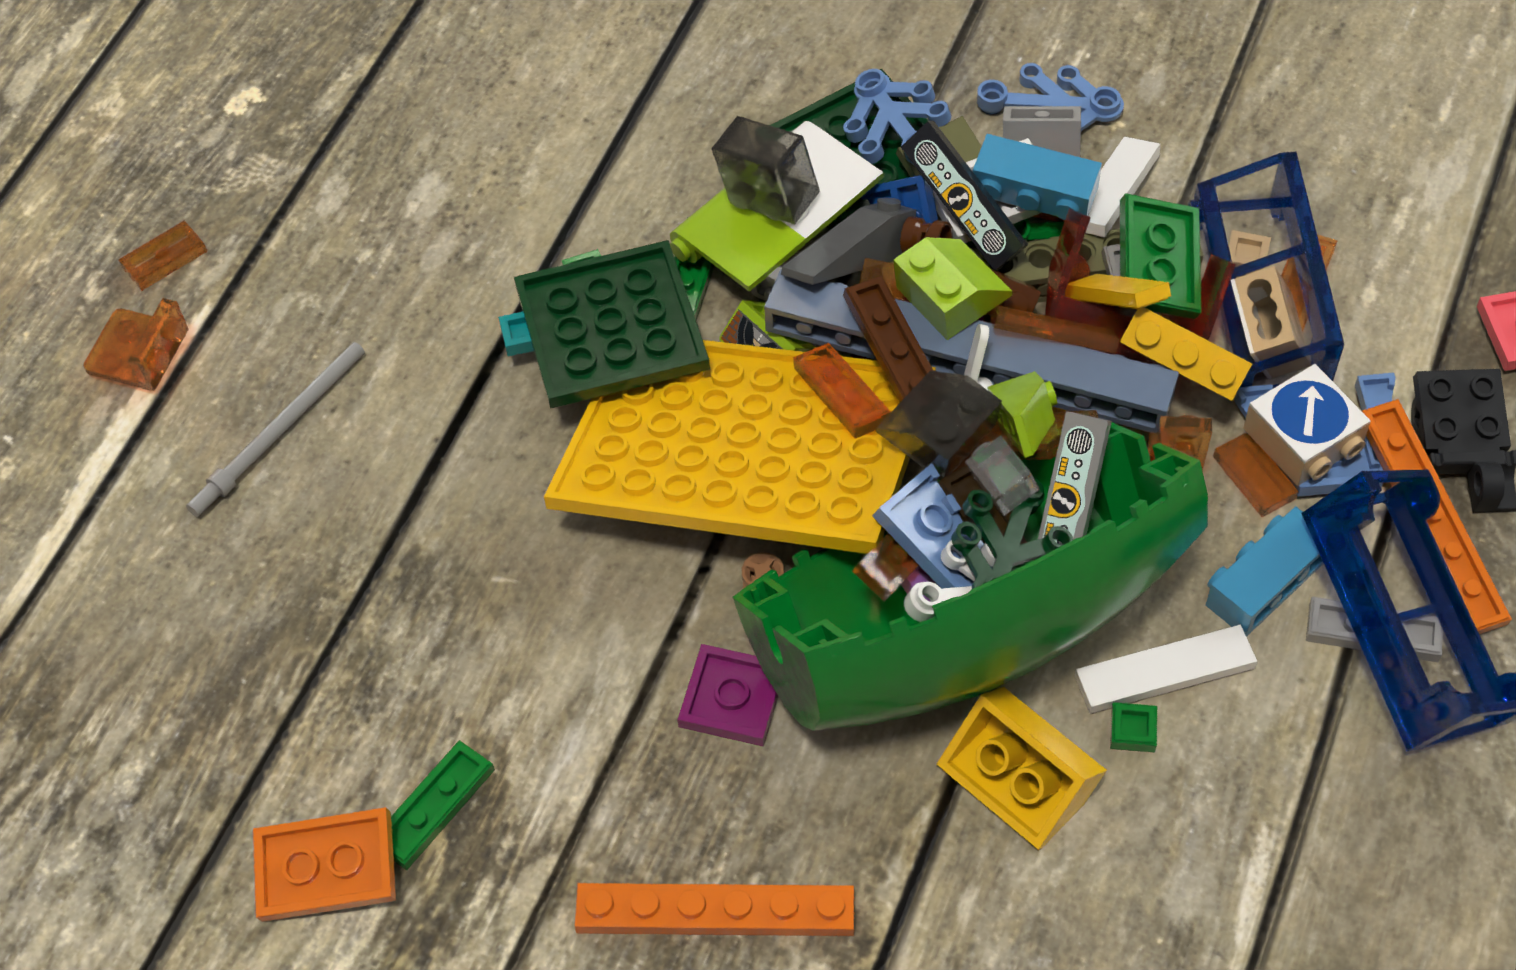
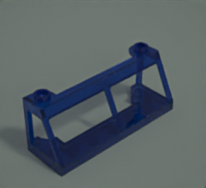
[1188,151,1345,399]
[1301,469,1516,751]

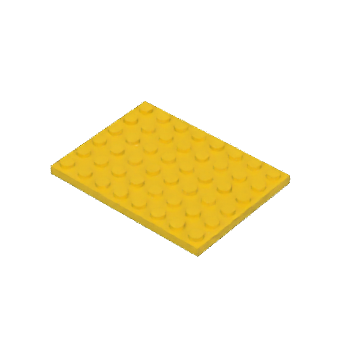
[544,340,936,555]

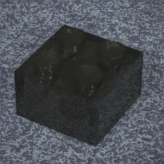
[711,116,820,225]

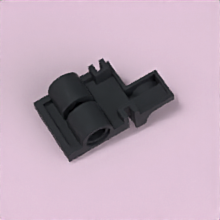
[1411,368,1516,513]

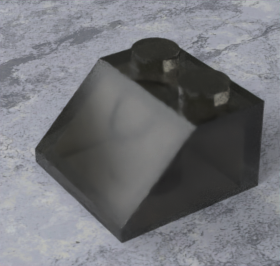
[876,371,1002,480]

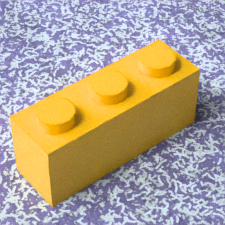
[1120,307,1252,401]

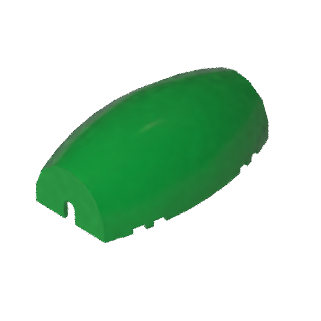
[732,422,1208,731]

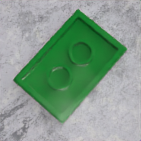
[1120,193,1201,319]

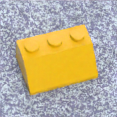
[936,687,1107,850]

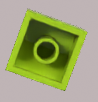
[893,237,1012,340]

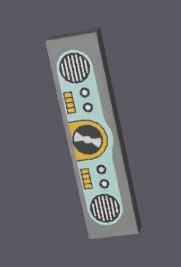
[1033,411,1112,561]

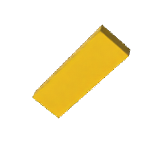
[1064,274,1171,309]

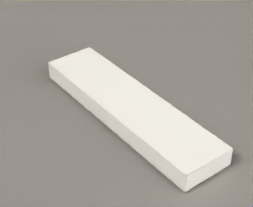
[1068,137,1160,237]
[1075,624,1257,714]

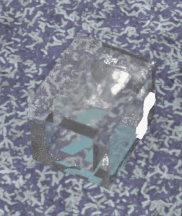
[965,435,1039,515]

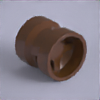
[900,216,953,253]

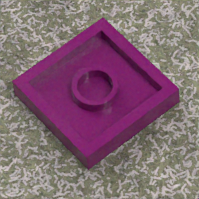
[677,644,778,747]

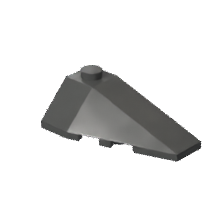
[781,198,916,285]

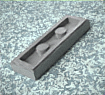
[1306,597,1444,663]

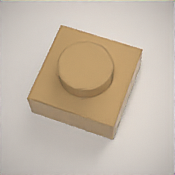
[1223,230,1271,274]

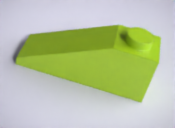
[987,371,1058,458]

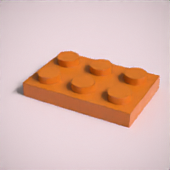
[253,807,396,922]

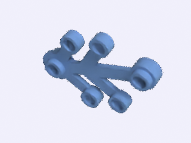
[977,63,1124,131]
[843,69,951,165]

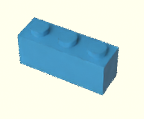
[973,134,1102,224]
[1205,506,1336,637]

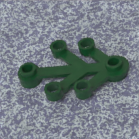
[951,476,1073,589]

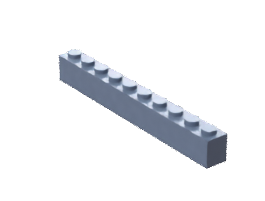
[764,269,1179,435]

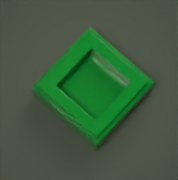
[1110,702,1157,753]

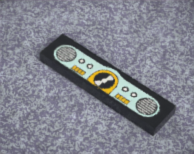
[901,121,1028,271]

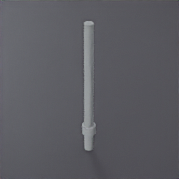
[186,342,365,517]

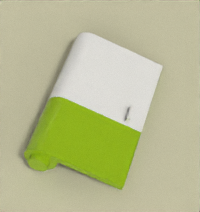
[670,121,884,292]

